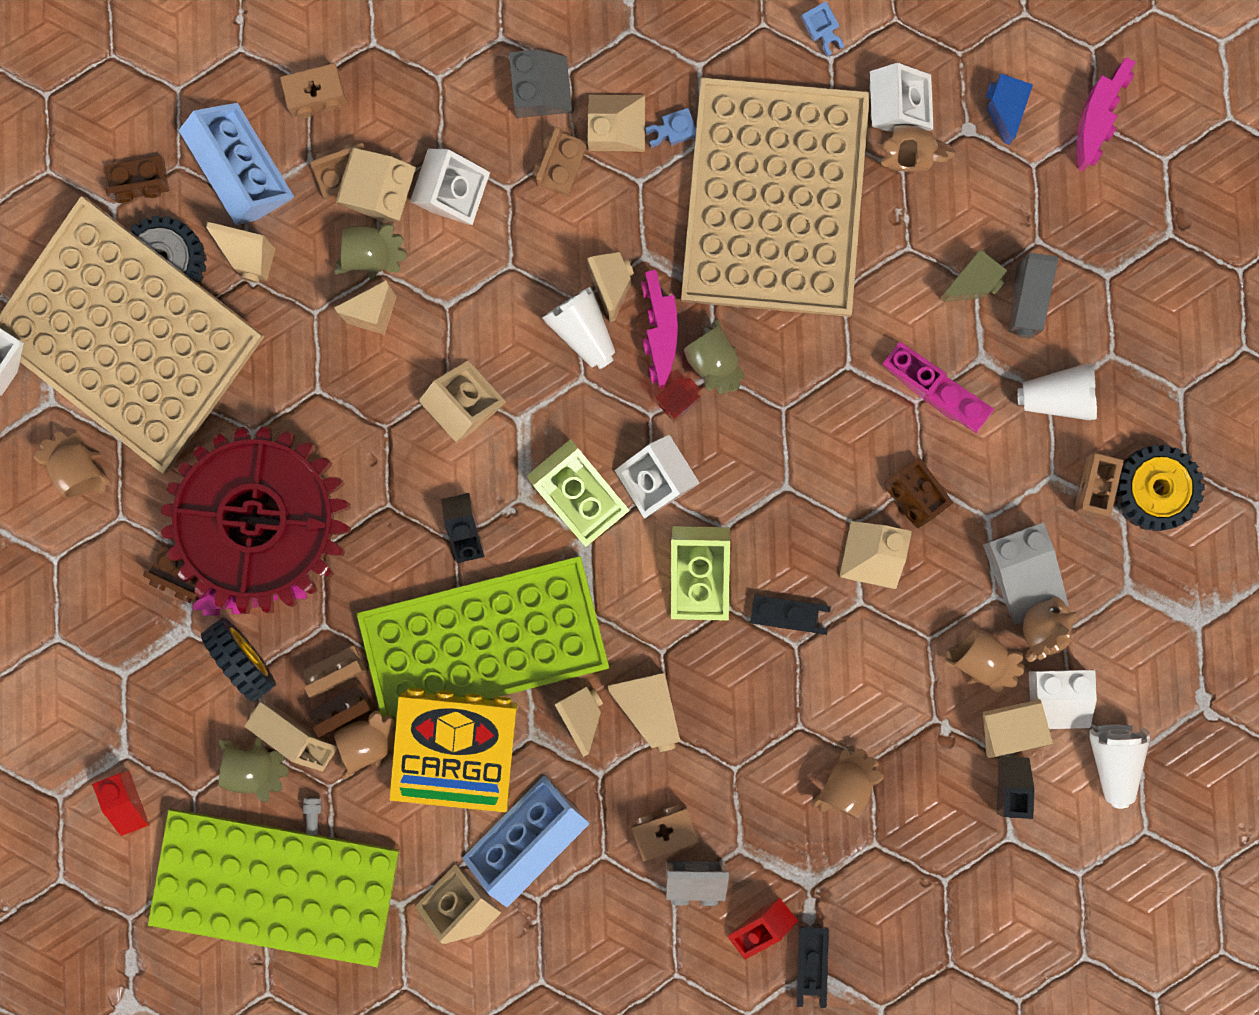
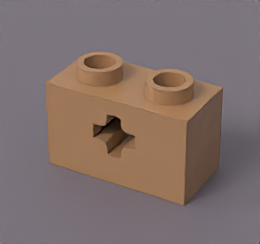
[280,63,348,119]
[1074,453,1124,519]
[632,804,699,862]

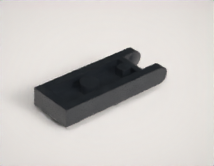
[750,595,831,635]
[796,926,829,1008]

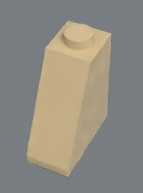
[608,673,681,752]
[244,702,338,772]

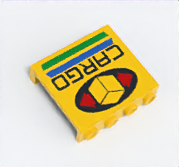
[390,688,518,812]

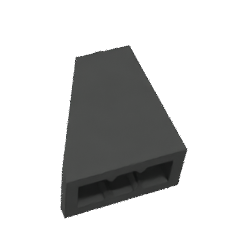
[1009,253,1058,339]

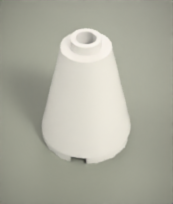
[542,286,615,369]
[1017,363,1097,421]
[1089,724,1150,809]

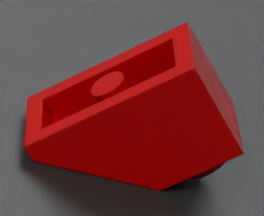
[92,771,149,836]
[727,898,798,960]

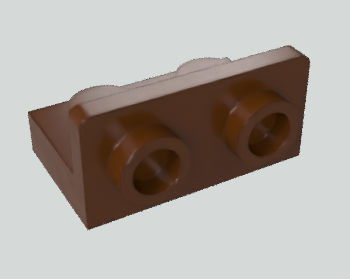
[106,156,169,203]
[884,457,954,528]
[143,545,201,603]
[311,684,375,738]

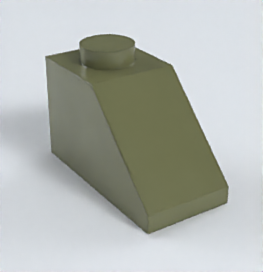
[940,249,1007,302]

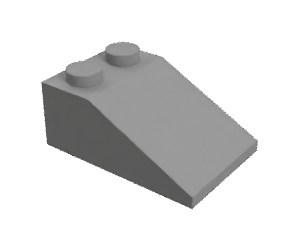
[983,522,1068,625]
[666,861,729,906]

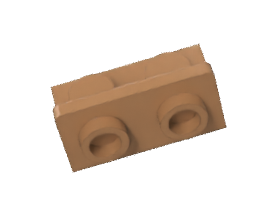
[533,127,588,197]
[310,143,367,201]
[303,646,367,698]

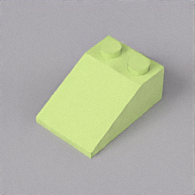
[527,439,630,547]
[671,526,730,620]

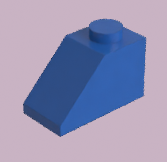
[985,74,1033,145]

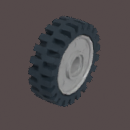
[131,216,207,283]

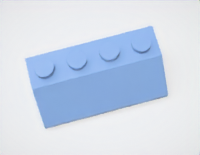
[179,103,294,225]
[462,776,590,907]

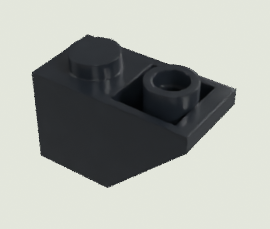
[441,493,485,563]
[996,756,1035,819]

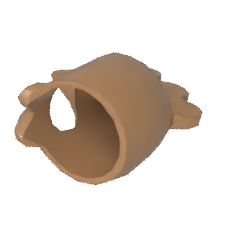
[881,125,955,172]
[34,432,110,499]
[1022,596,1077,662]
[944,629,1024,692]
[334,711,396,779]
[811,749,884,819]

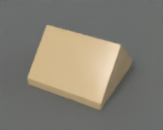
[335,281,397,335]
[983,699,1053,758]

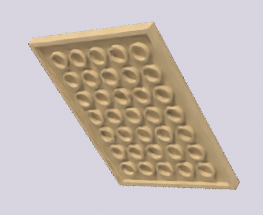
[681,78,870,317]
[0,196,265,474]

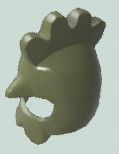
[334,223,407,281]
[683,319,745,395]
[218,736,289,803]

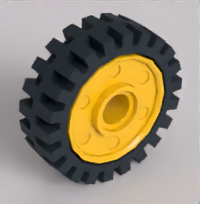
[1115,445,1205,531]
[201,617,276,702]

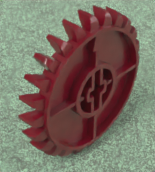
[161,426,351,614]

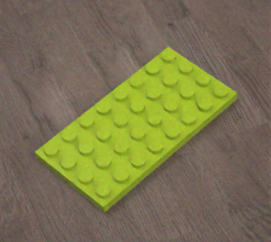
[356,556,609,723]
[148,808,400,967]

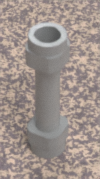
[303,797,322,835]

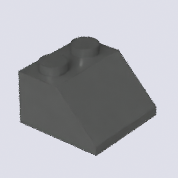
[509,50,573,118]

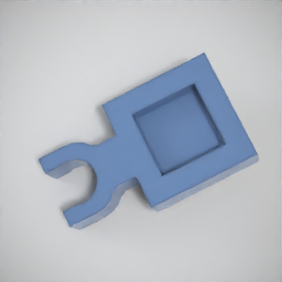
[800,1,845,57]
[645,108,696,148]

